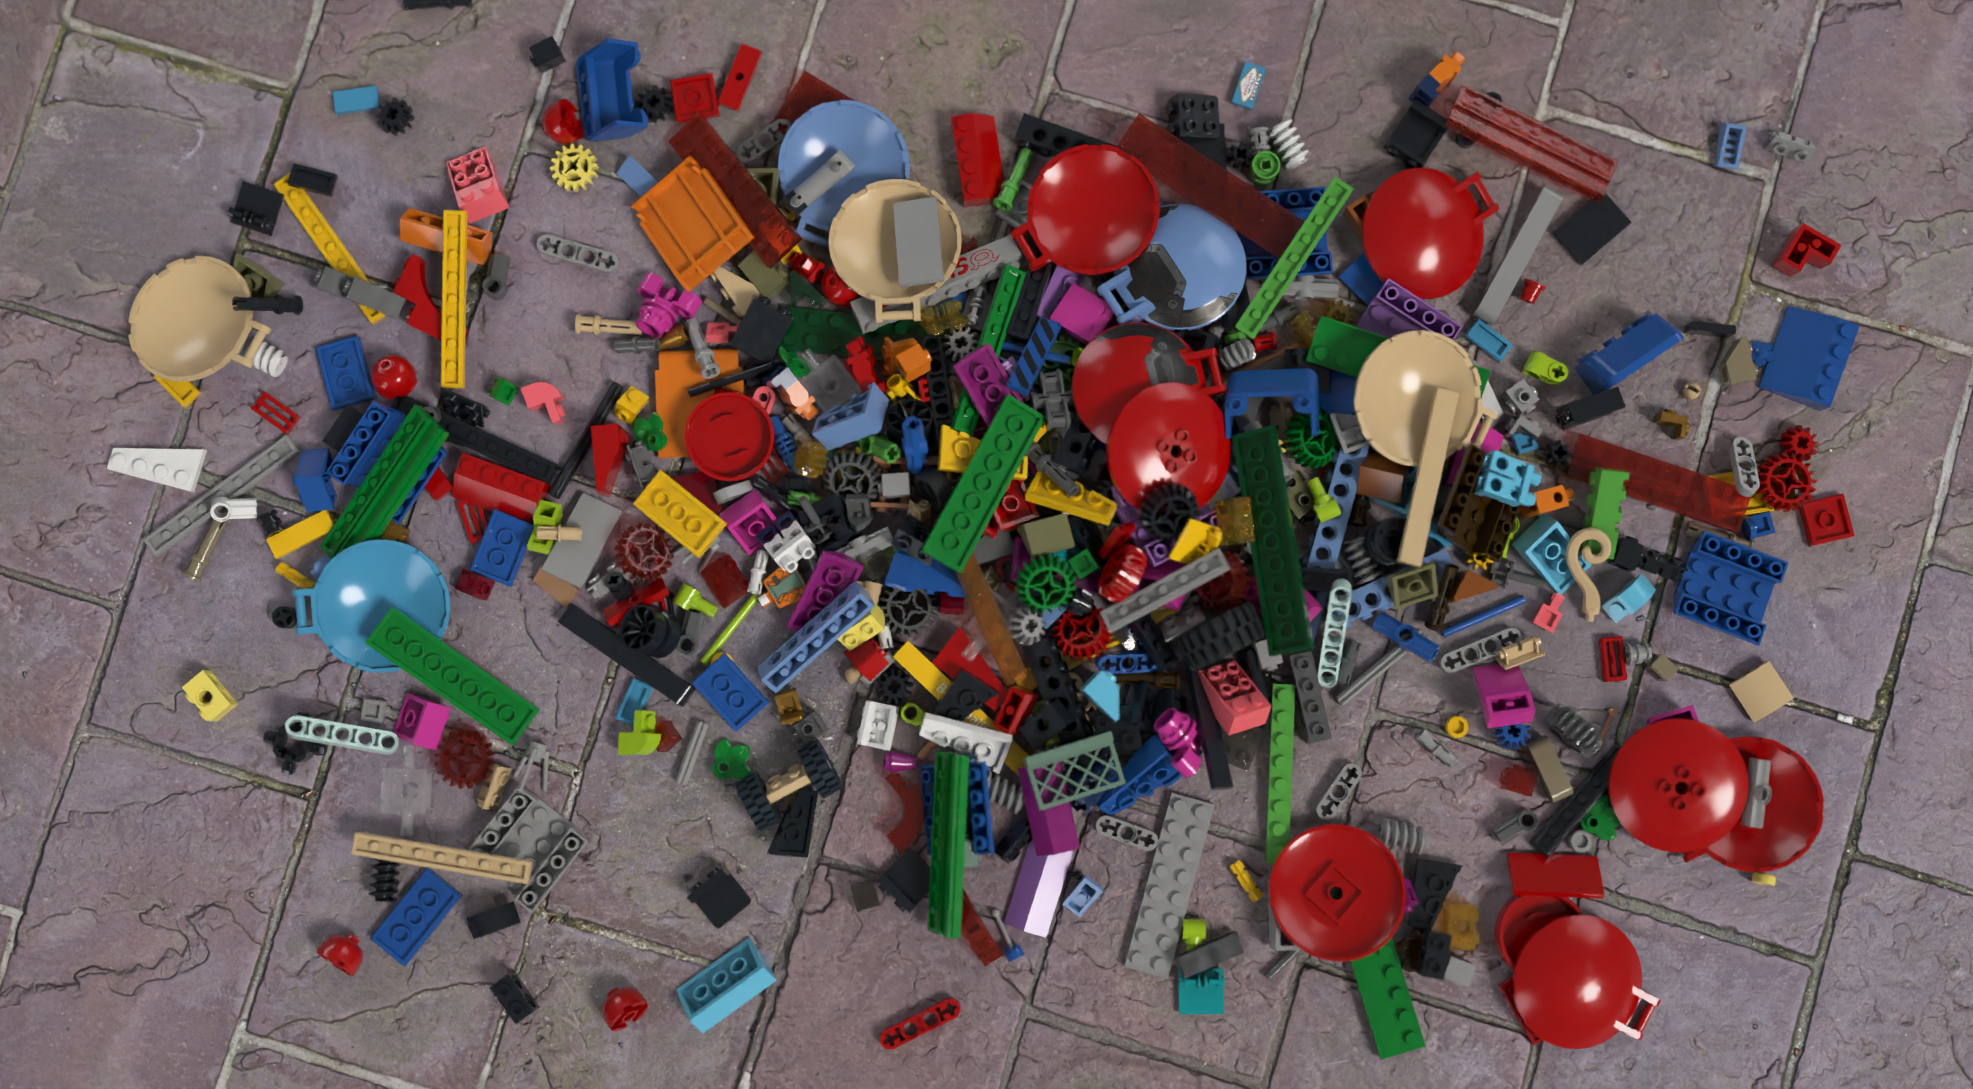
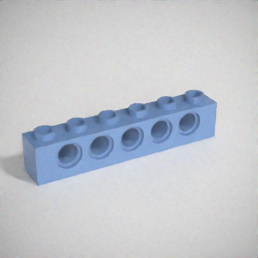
[1323,548,1453,628]
[757,580,875,693]

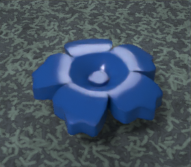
[1751,341,1775,367]

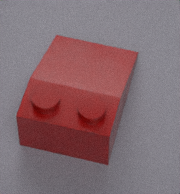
[591,423,630,497]

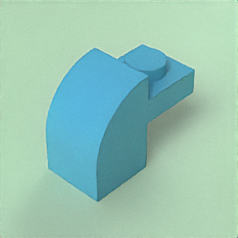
[1601,573,1656,623]

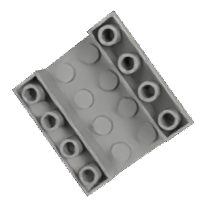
[468,786,589,913]

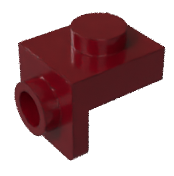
[454,568,495,601]

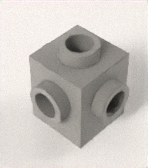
[1501,379,1540,416]

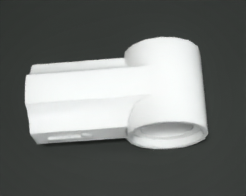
[210,497,258,522]

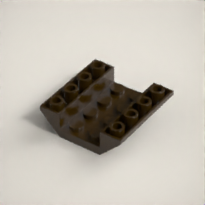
[1437,443,1521,562]

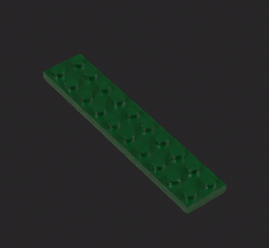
[778,306,982,369]
[1232,425,1315,657]

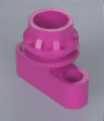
[636,272,702,339]
[1154,708,1203,778]

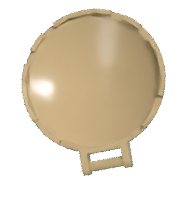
[829,179,962,323]
[128,256,272,382]
[1354,330,1498,466]

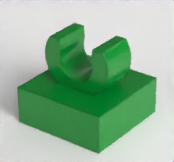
[488,377,519,406]
[1068,549,1099,580]

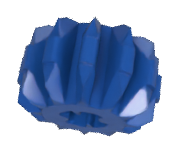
[1492,723,1531,750]

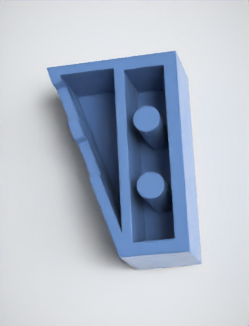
[812,382,889,451]

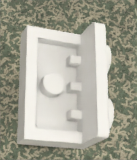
[857,700,899,751]

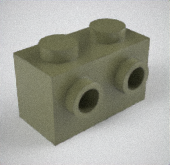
[738,248,791,300]
[1287,468,1314,520]

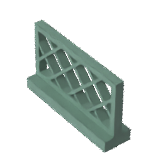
[1022,731,1126,811]

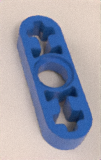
[1095,650,1157,674]

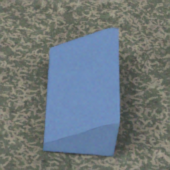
[616,155,658,197]

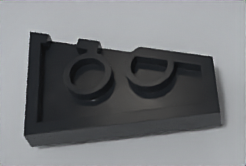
[930,668,999,722]
[767,788,818,858]
[1407,858,1463,929]

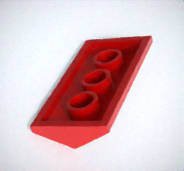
[992,479,1039,531]

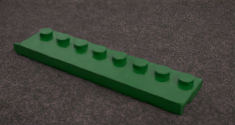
[1305,316,1491,398]
[320,404,449,559]
[927,751,969,939]
[1330,887,1426,1060]

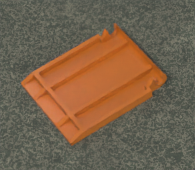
[630,155,755,292]
[655,348,745,458]

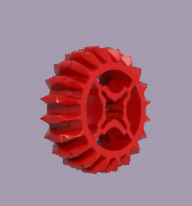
[1755,452,1817,512]
[1097,543,1147,603]
[1053,605,1113,662]

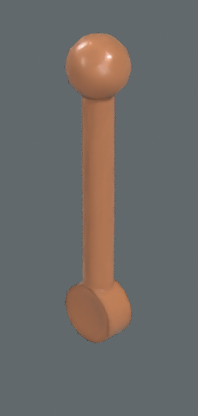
[1599,708,1618,751]

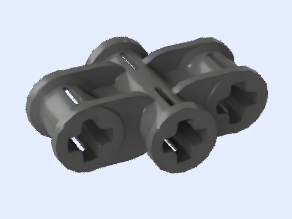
[1030,369,1075,431]

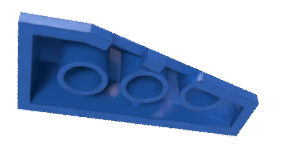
[885,548,984,599]
[1097,734,1182,816]

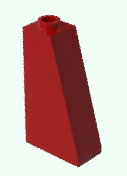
[932,628,1008,712]

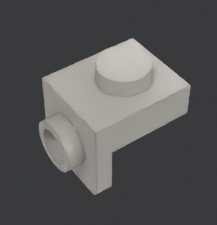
[1504,415,1543,439]

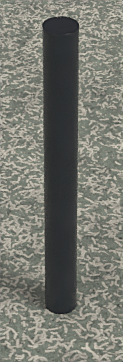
[688,361,774,397]

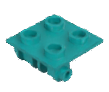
[1178,968,1225,1015]

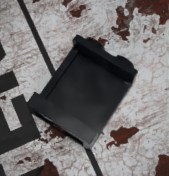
[1383,99,1452,169]
[729,294,793,363]

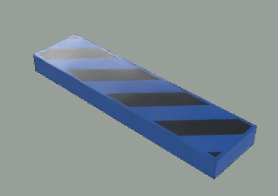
[1007,317,1061,395]

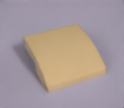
[1729,660,1794,723]

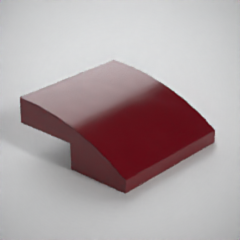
[672,471,722,516]

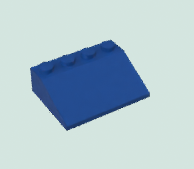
[1758,306,1860,411]

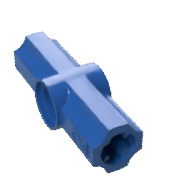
[901,416,928,475]
[1372,612,1440,663]

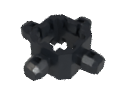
[263,712,328,775]

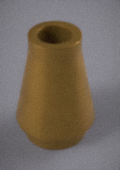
[659,324,690,351]

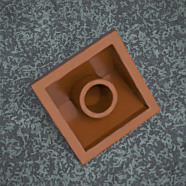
[1357,452,1412,504]
[1449,569,1498,603]

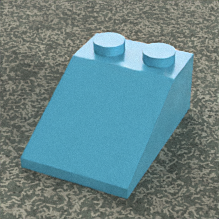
[1512,514,1592,594]

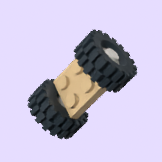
[735,739,843,832]

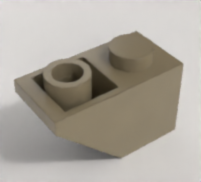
[1718,336,1758,388]

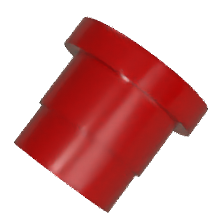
[1519,279,1545,304]

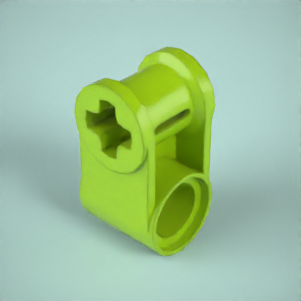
[1522,350,1568,386]

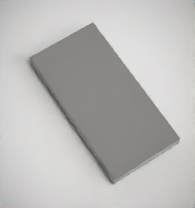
[893,196,944,288]
[541,493,623,589]

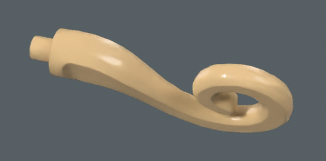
[1566,527,1612,622]

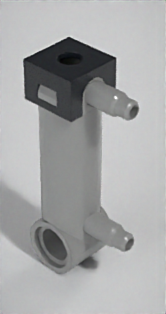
[778,149,856,221]

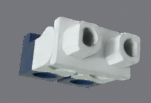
[756,510,816,573]

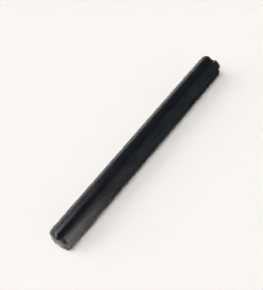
[549,382,623,499]

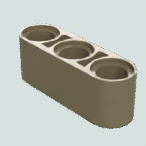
[1524,735,1573,803]

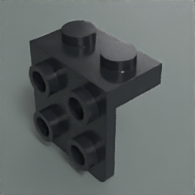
[1166,93,1220,144]
[798,492,861,554]
[878,849,930,913]
[687,866,751,928]

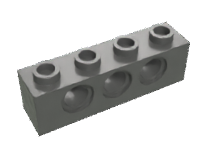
[1286,651,1332,743]

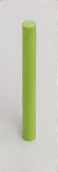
[700,594,759,666]

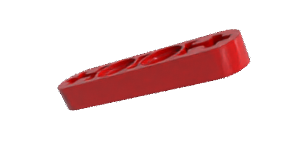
[880,997,961,1050]

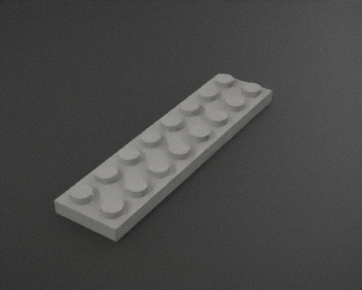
[1124,792,1215,979]

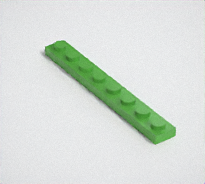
[1235,177,1354,340]
[1265,683,1295,863]

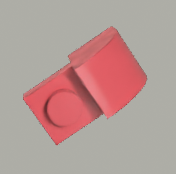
[521,382,566,426]

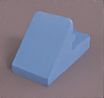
[1062,875,1104,918]

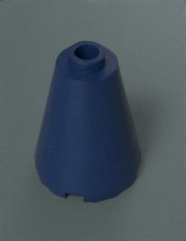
[1066,757,1117,816]

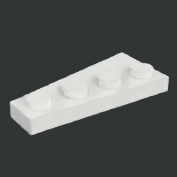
[107,448,207,492]
[919,713,1012,774]

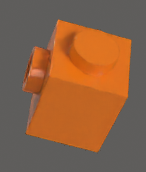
[895,343,932,383]

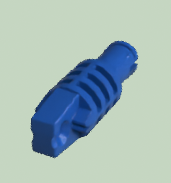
[771,415,805,474]

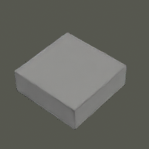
[360,698,388,723]

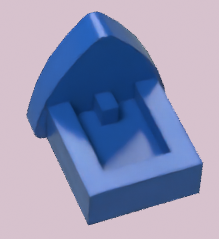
[1740,512,1775,541]

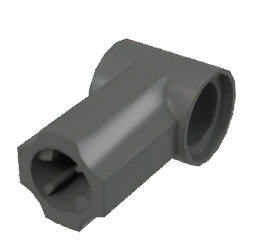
[482,254,510,300]
[677,610,706,655]
[1491,809,1538,845]

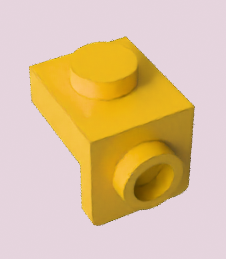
[614,386,649,425]

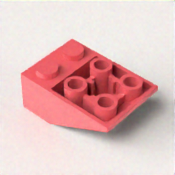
[446,146,510,224]
[1198,660,1271,736]

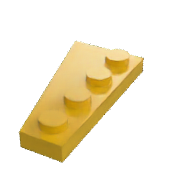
[938,425,1028,480]
[1025,471,1117,526]

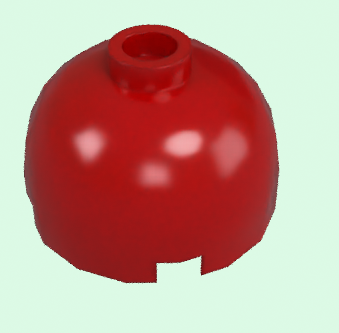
[542,99,583,144]
[821,265,861,307]
[370,355,417,400]
[316,934,363,976]
[602,987,648,1032]

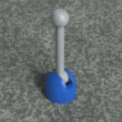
[991,908,1025,962]

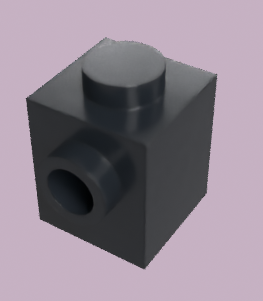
[529,36,566,73]
[1608,536,1644,572]

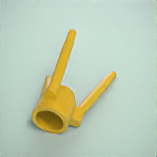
[886,374,931,408]

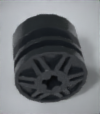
[1363,516,1407,567]

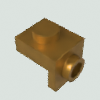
[1654,409,1690,440]
[774,687,803,725]

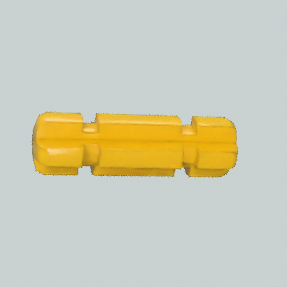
[275,562,316,588]
[1230,860,1263,902]

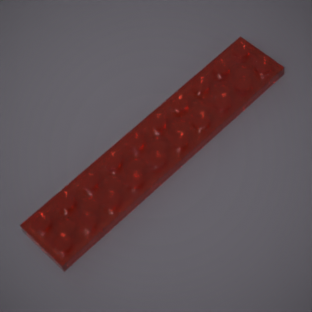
[1117,113,1305,260]

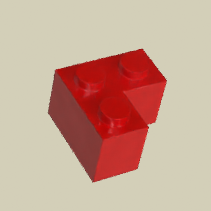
[1772,223,1842,277]

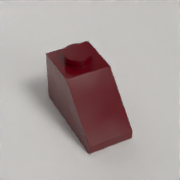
[940,592,964,615]

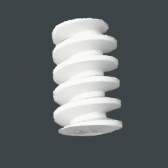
[1269,119,1309,170]
[238,334,288,377]

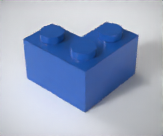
[293,448,337,512]

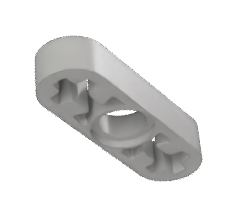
[1729,437,1760,497]
[1315,763,1362,820]
[1095,815,1158,851]

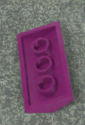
[952,343,1024,427]
[786,550,864,631]
[1017,761,1080,856]

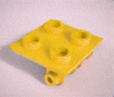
[1168,518,1223,564]

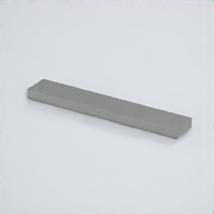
[1100,548,1230,633]

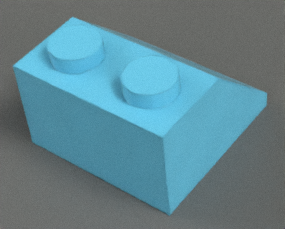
[1079,670,1119,722]

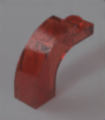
[885,772,924,853]
[961,888,1004,966]

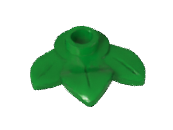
[778,346,813,378]
[632,412,667,451]
[712,738,752,780]
[1580,795,1621,841]

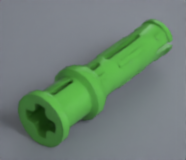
[993,148,1034,211]

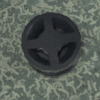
[272,606,297,629]

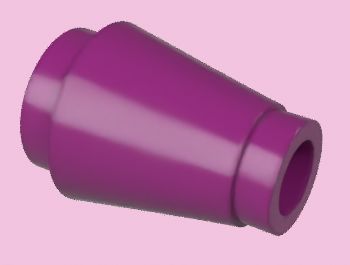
[883,750,916,773]

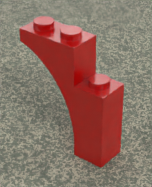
[393,254,469,341]

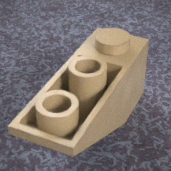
[711,267,760,318]

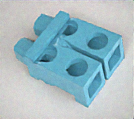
[1473,450,1542,507]

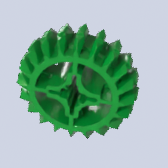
[1283,410,1339,469]
[1015,553,1076,614]

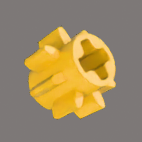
[1465,552,1494,570]

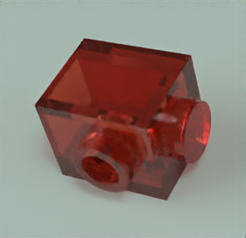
[1499,764,1537,797]

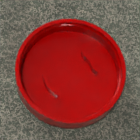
[685,392,775,481]
[1494,895,1582,970]

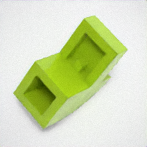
[527,500,563,555]
[618,710,661,756]

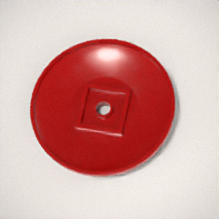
[1107,382,1231,510]
[1608,718,1748,853]
[1269,824,1406,962]

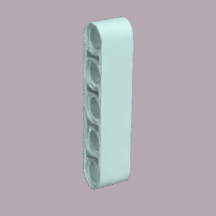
[1317,579,1352,688]
[285,716,398,754]

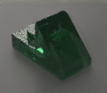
[790,270,827,309]

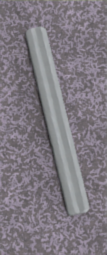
[1335,629,1425,706]

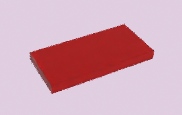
[1506,852,1605,899]

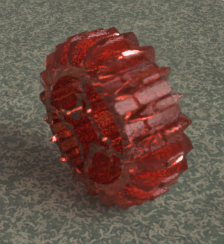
[614,522,674,582]
[1193,550,1251,611]
[434,729,496,789]

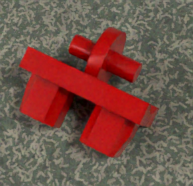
[786,251,825,283]

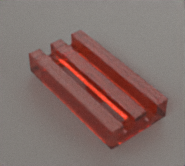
[761,449,790,484]

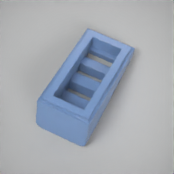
[1715,122,1747,170]

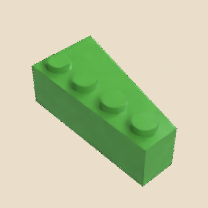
[1580,467,1630,559]

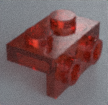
[700,554,750,609]

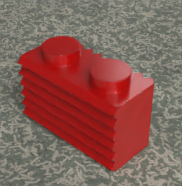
[843,638,889,681]
[993,686,1039,735]

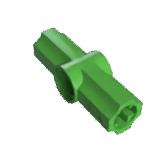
[851,434,901,463]

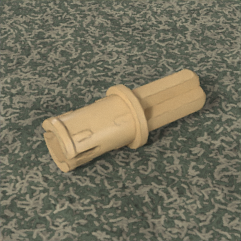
[537,524,582,542]

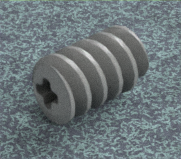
[1342,536,1382,585]
[987,771,1025,814]
[1375,817,1425,855]

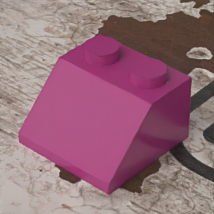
[719,489,784,556]
[393,692,450,750]

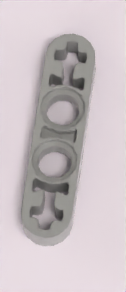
[537,234,621,274]
[1438,628,1522,673]

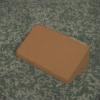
[533,563,581,608]

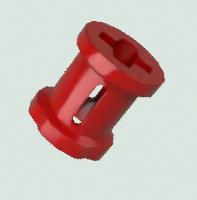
[1251,331,1277,354]

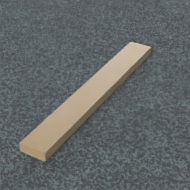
[1397,388,1459,567]
[351,831,533,884]

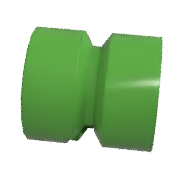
[1248,151,1280,186]

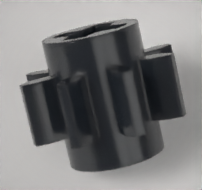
[1226,142,1254,171]
[1542,440,1573,468]
[1067,588,1094,616]

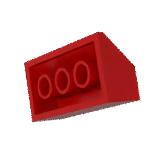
[951,113,1004,208]
[452,453,551,524]

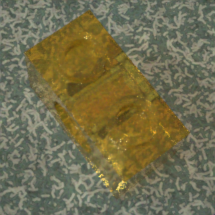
[1215,497,1255,546]
[1444,902,1479,950]

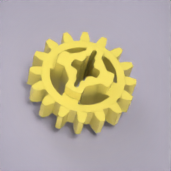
[550,143,599,192]

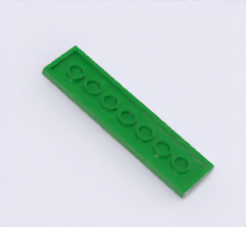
[920,394,1046,573]
[365,607,540,746]

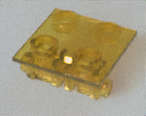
[919,299,971,335]

